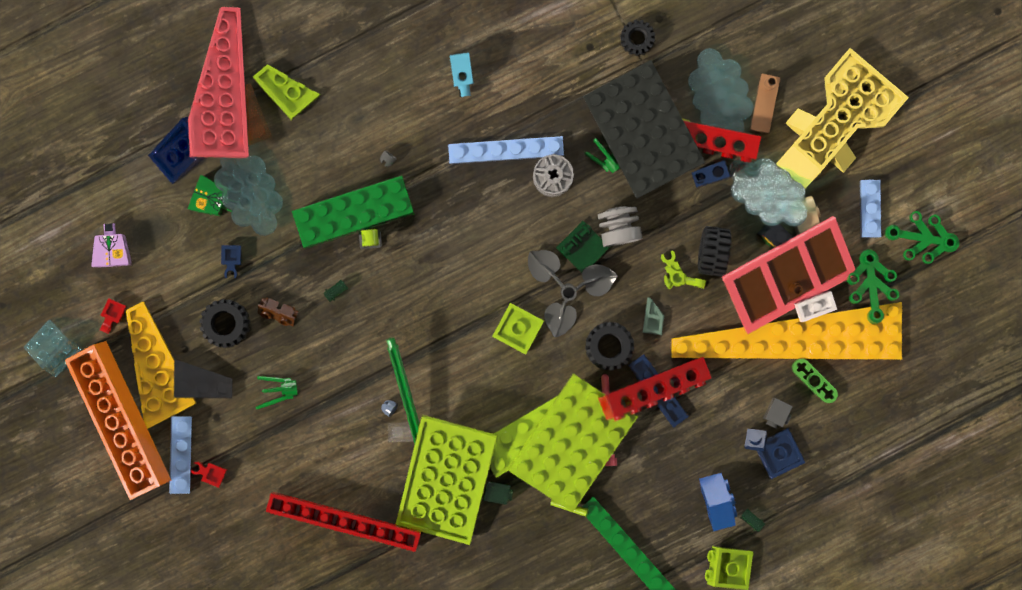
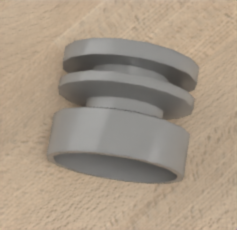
[533,154,574,197]
[597,206,643,247]

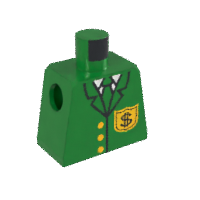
[187,175,237,216]

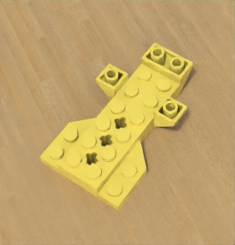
[776,48,909,189]

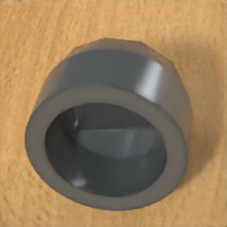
[380,150,397,167]

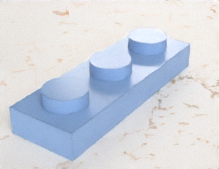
[860,180,881,238]

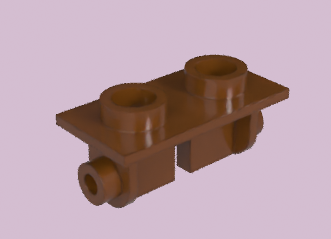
[258,298,299,326]

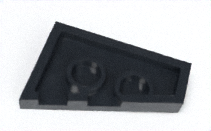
[174,359,232,399]

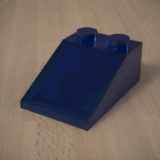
[148,116,205,184]

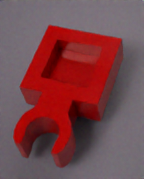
[191,461,227,488]

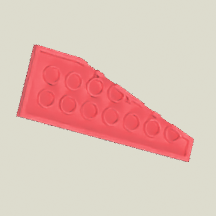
[188,7,249,158]

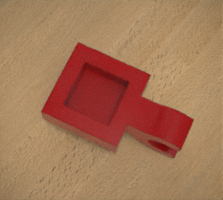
[100,298,127,334]

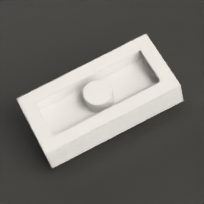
[794,291,837,322]

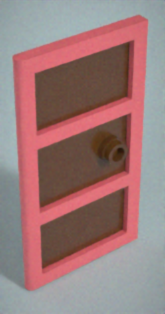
[722,216,856,334]

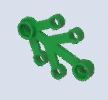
[884,211,959,264]
[847,249,899,324]

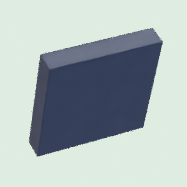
[756,428,805,479]

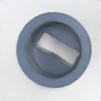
[381,400,398,417]

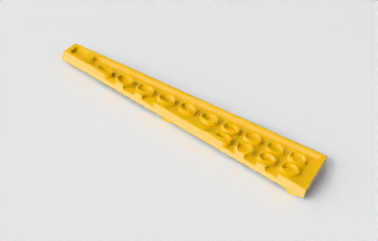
[671,302,902,360]

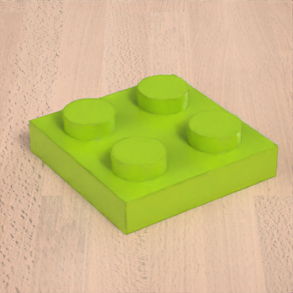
[492,303,544,355]

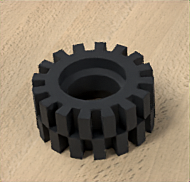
[620,20,655,56]

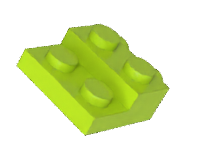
[705,546,753,590]

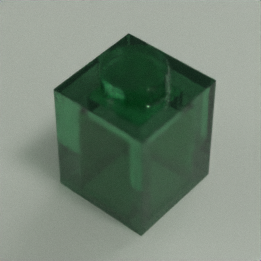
[484,481,513,505]

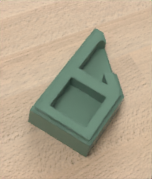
[642,297,664,335]

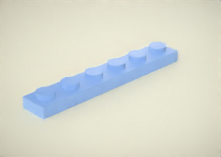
[448,136,564,164]

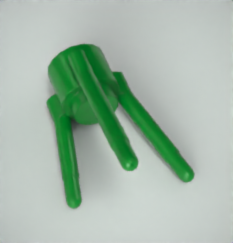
[585,138,620,174]
[256,376,298,410]

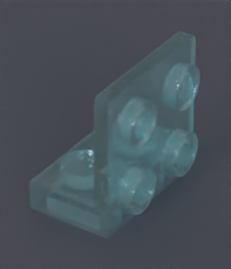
[24,320,81,377]

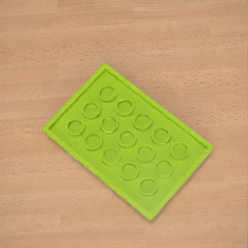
[508,373,638,512]
[396,415,498,545]

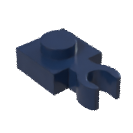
[221,245,242,278]

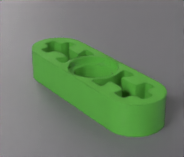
[792,359,838,403]

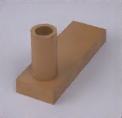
[750,74,780,134]

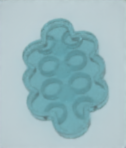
[688,48,753,133]
[214,155,283,236]
[729,158,807,226]

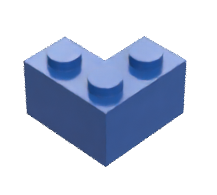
[699,473,738,532]

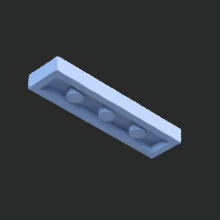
[169,416,192,494]

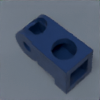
[692,160,730,188]

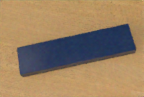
[628,354,689,428]

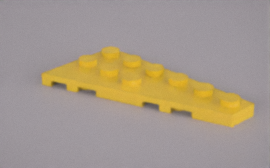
[126,302,197,429]

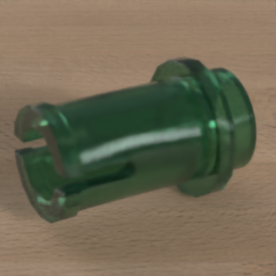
[323,279,348,302]
[740,508,765,532]

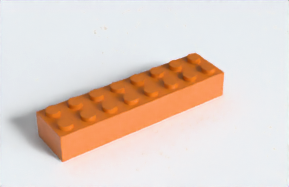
[65,341,172,500]

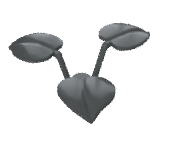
[528,250,617,337]

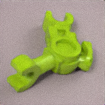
[661,251,706,289]

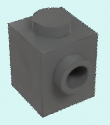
[763,398,793,428]

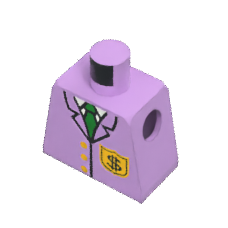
[92,223,132,268]

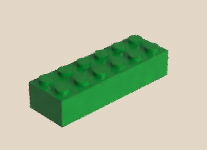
[292,176,414,249]

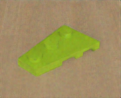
[253,64,320,121]

